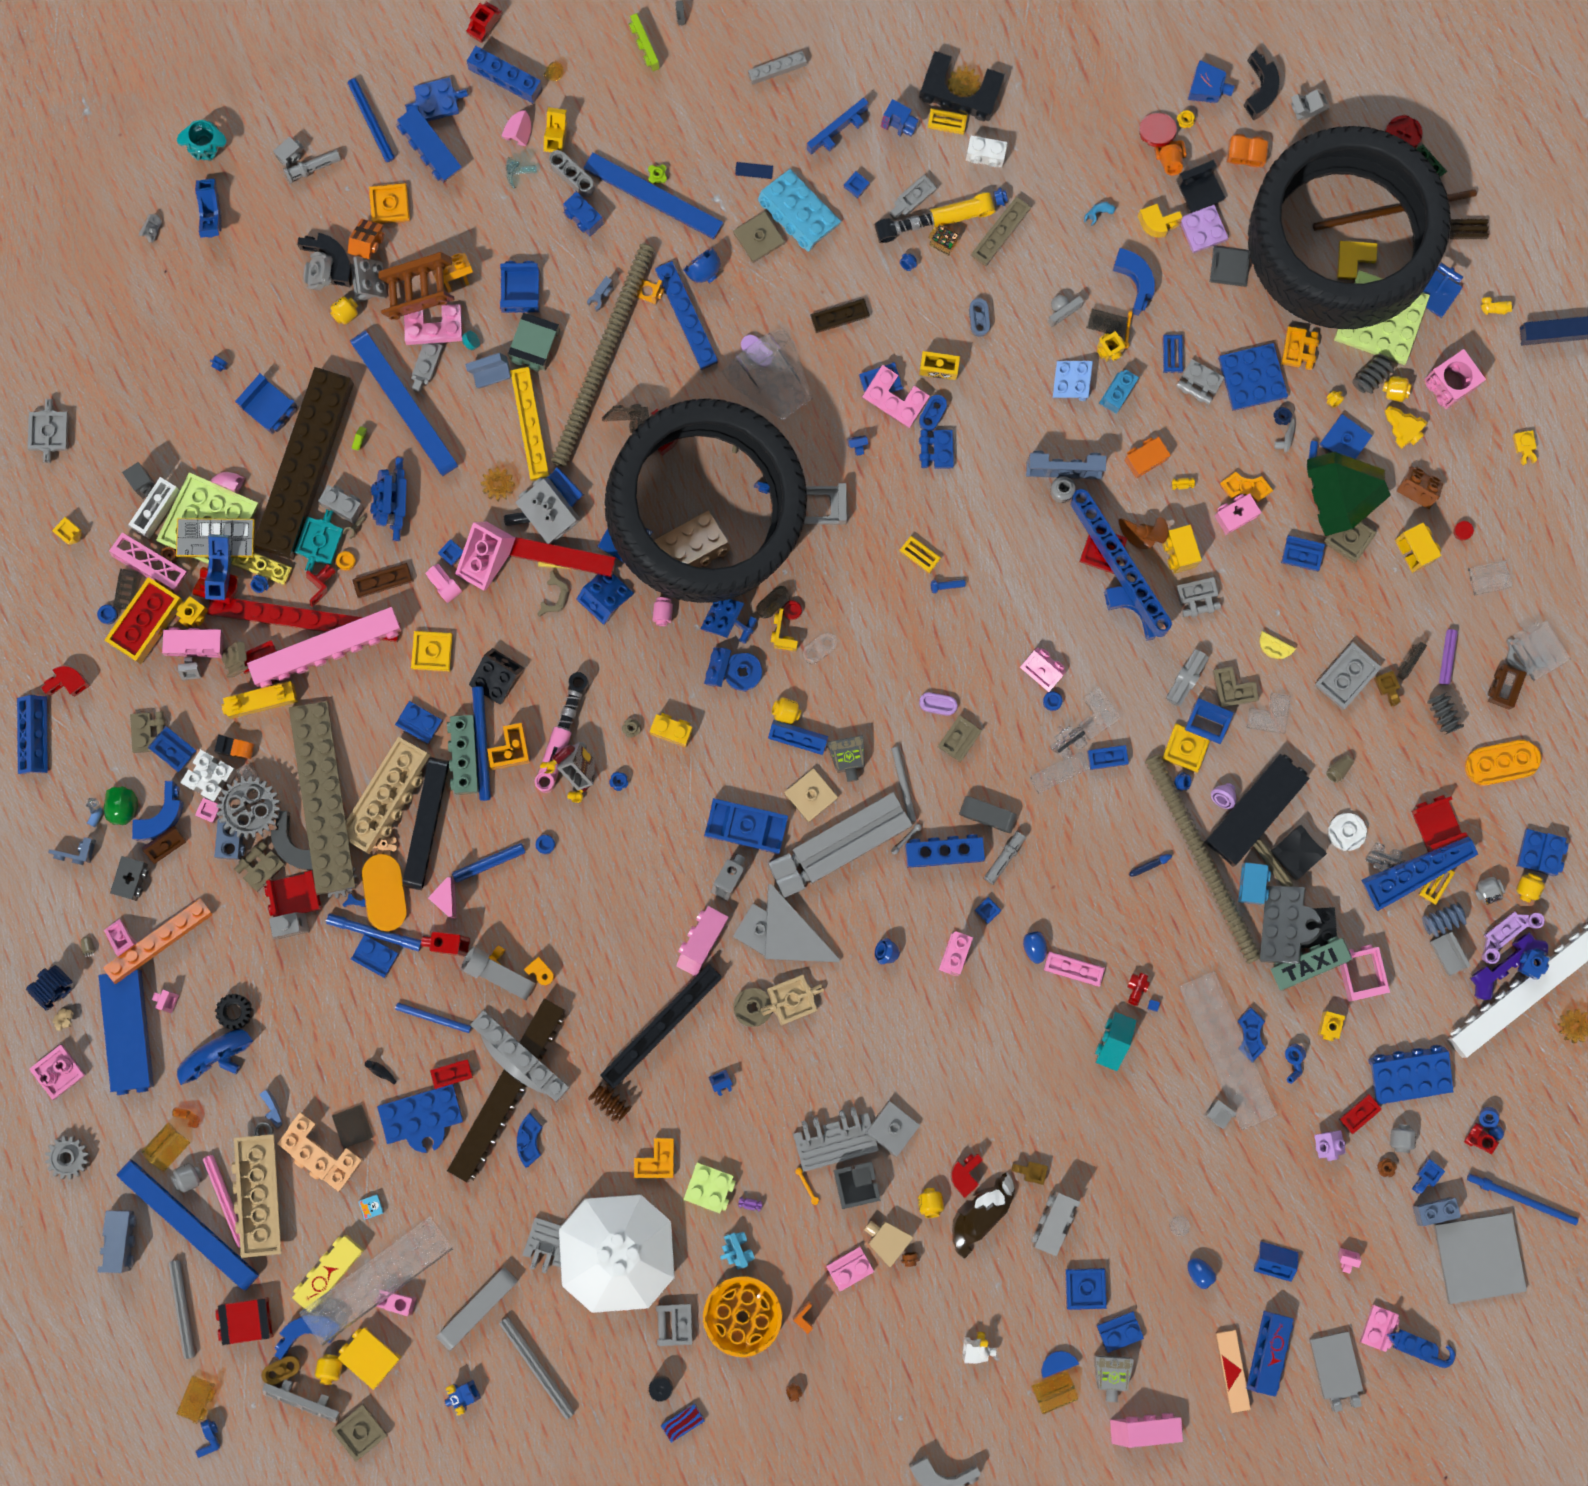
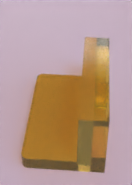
[141,1122,190,1171]
[1031,1371,1078,1414]

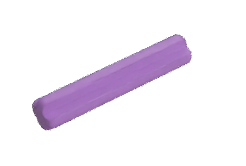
[1439,629,1458,685]

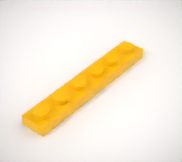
[510,367,549,481]

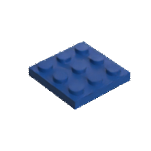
[1218,343,1288,411]

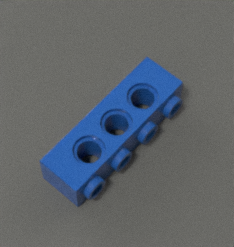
[466,46,542,104]
[905,834,985,868]

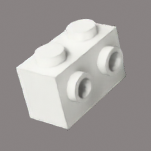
[966,135,1007,167]

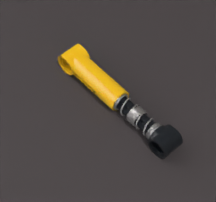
[874,193,996,243]

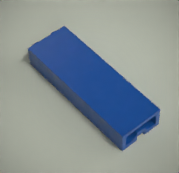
[98,970,154,1095]

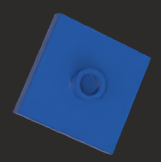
[1319,414,1372,459]
[1065,1268,1107,1310]

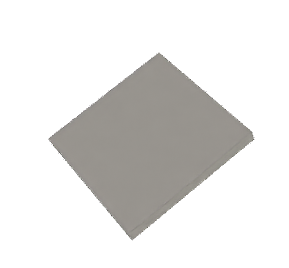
[1434,1213,1527,1304]

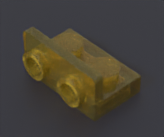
[176,1376,216,1424]

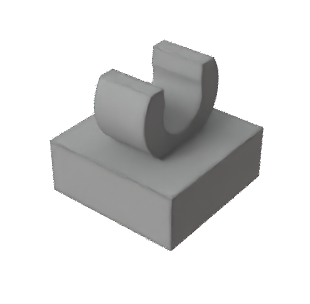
[178,656,201,680]

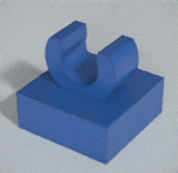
[847,435,868,456]
[708,1070,733,1096]

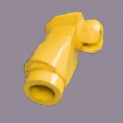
[1480,297,1512,315]

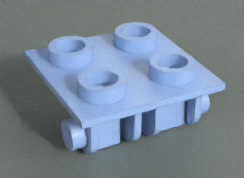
[1053,361,1093,401]

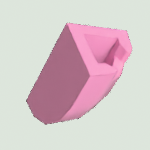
[502,110,531,146]
[210,472,245,494]

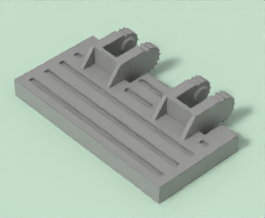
[793,1107,879,1172]
[523,1217,561,1274]

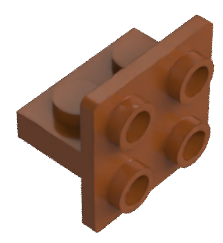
[1396,466,1443,510]

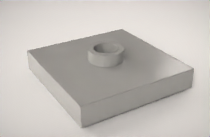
[733,904,767,956]
[865,1101,920,1157]

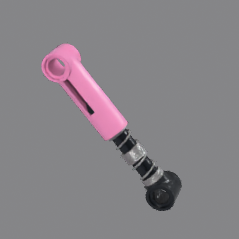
[535,672,589,793]

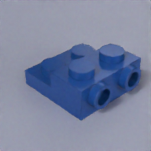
[1516,829,1569,876]

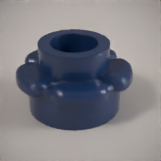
[1273,407,1292,425]

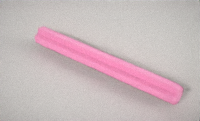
[203,1155,240,1248]

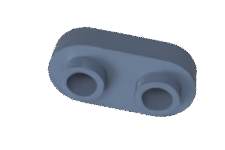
[969,298,990,337]

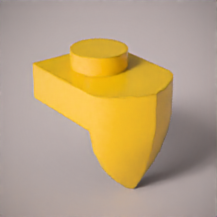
[52,516,82,545]

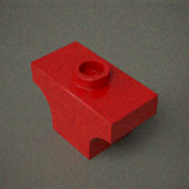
[466,1,503,43]

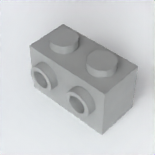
[318,485,364,524]

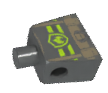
[827,735,864,782]

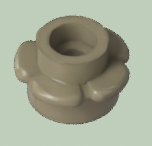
[622,719,641,738]

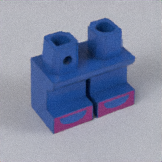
[880,99,919,137]

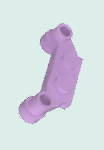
[1481,912,1545,964]

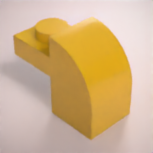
[544,107,567,152]
[1137,204,1183,238]

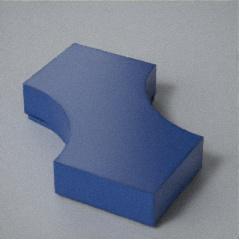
[1237,1007,1266,1062]

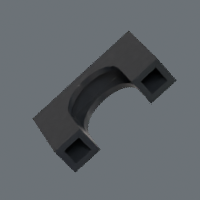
[919,51,1005,121]

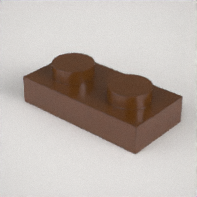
[142,826,186,864]

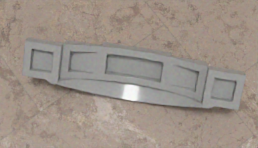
[470,1010,570,1103]

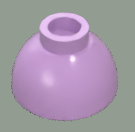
[1211,783,1237,809]

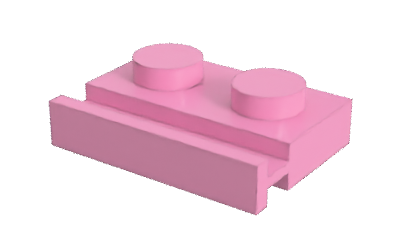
[826,1246,874,1292]

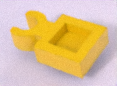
[1513,430,1537,465]

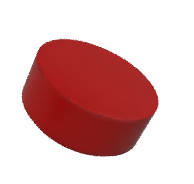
[1453,521,1474,541]
[783,600,802,620]

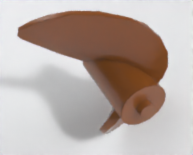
[1119,517,1169,549]

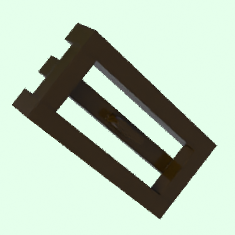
[1450,219,1489,239]

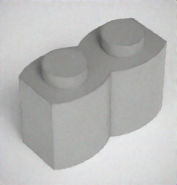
[768,853,807,898]

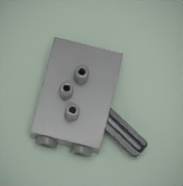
[504,478,581,544]

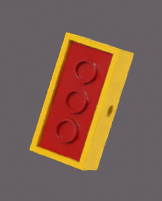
[104,577,185,664]

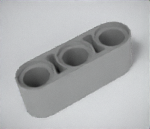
[549,150,594,197]

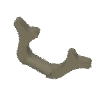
[537,571,569,617]

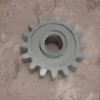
[45,1136,90,1179]

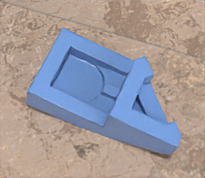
[259,1090,282,1128]

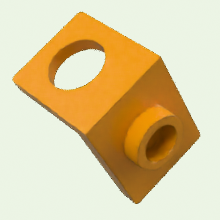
[636,279,665,305]

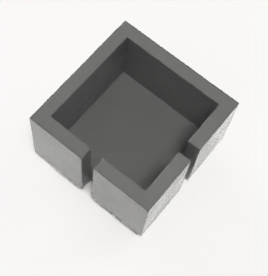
[833,1161,881,1209]

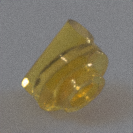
[543,61,564,81]

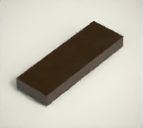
[810,298,870,333]

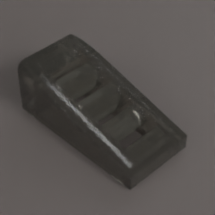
[113,568,141,610]

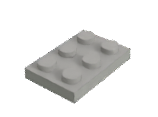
[1315,642,1382,710]

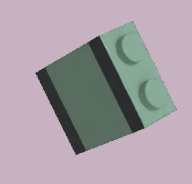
[508,312,560,371]

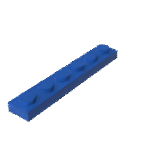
[655,261,718,370]

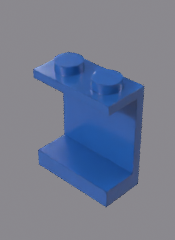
[235,373,297,434]

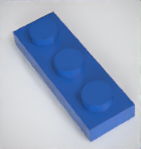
[768,720,828,755]

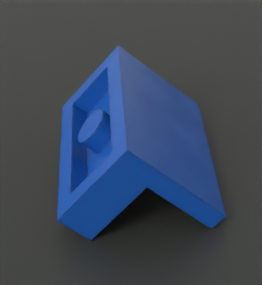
[1254,1242,1298,1282]

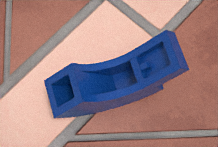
[195,178,222,238]
[205,534,231,600]

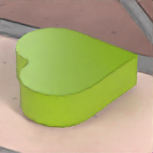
[351,426,367,451]

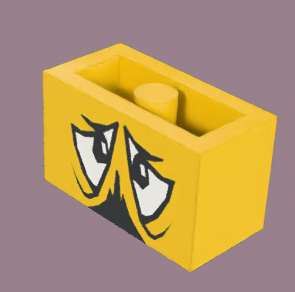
[919,351,960,380]

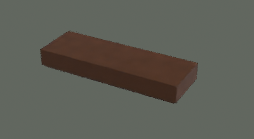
[352,563,413,599]

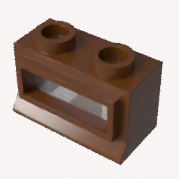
[1487,664,1527,710]

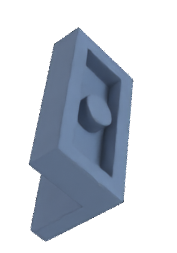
[466,353,512,389]

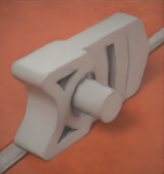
[139,214,162,243]

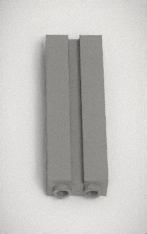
[791,792,912,884]

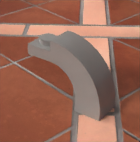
[909,1456,981,1486]

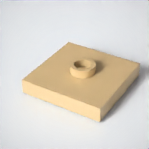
[784,768,838,823]

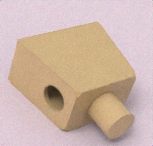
[864,1221,913,1268]

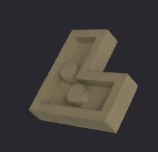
[1213,667,1259,708]

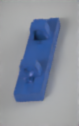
[806,97,869,155]

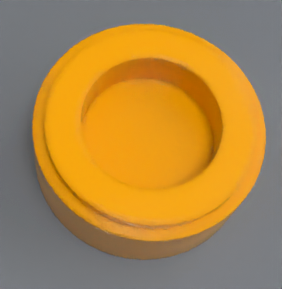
[336,551,356,571]

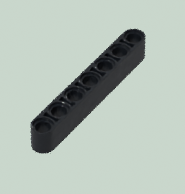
[402,757,449,891]

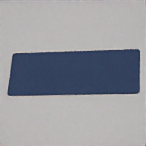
[735,162,773,179]

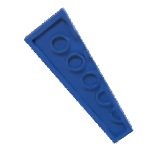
[1361,837,1478,912]

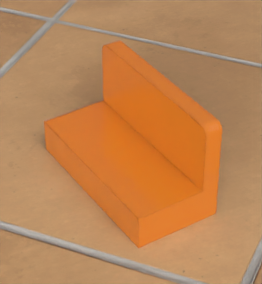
[793,1300,813,1334]

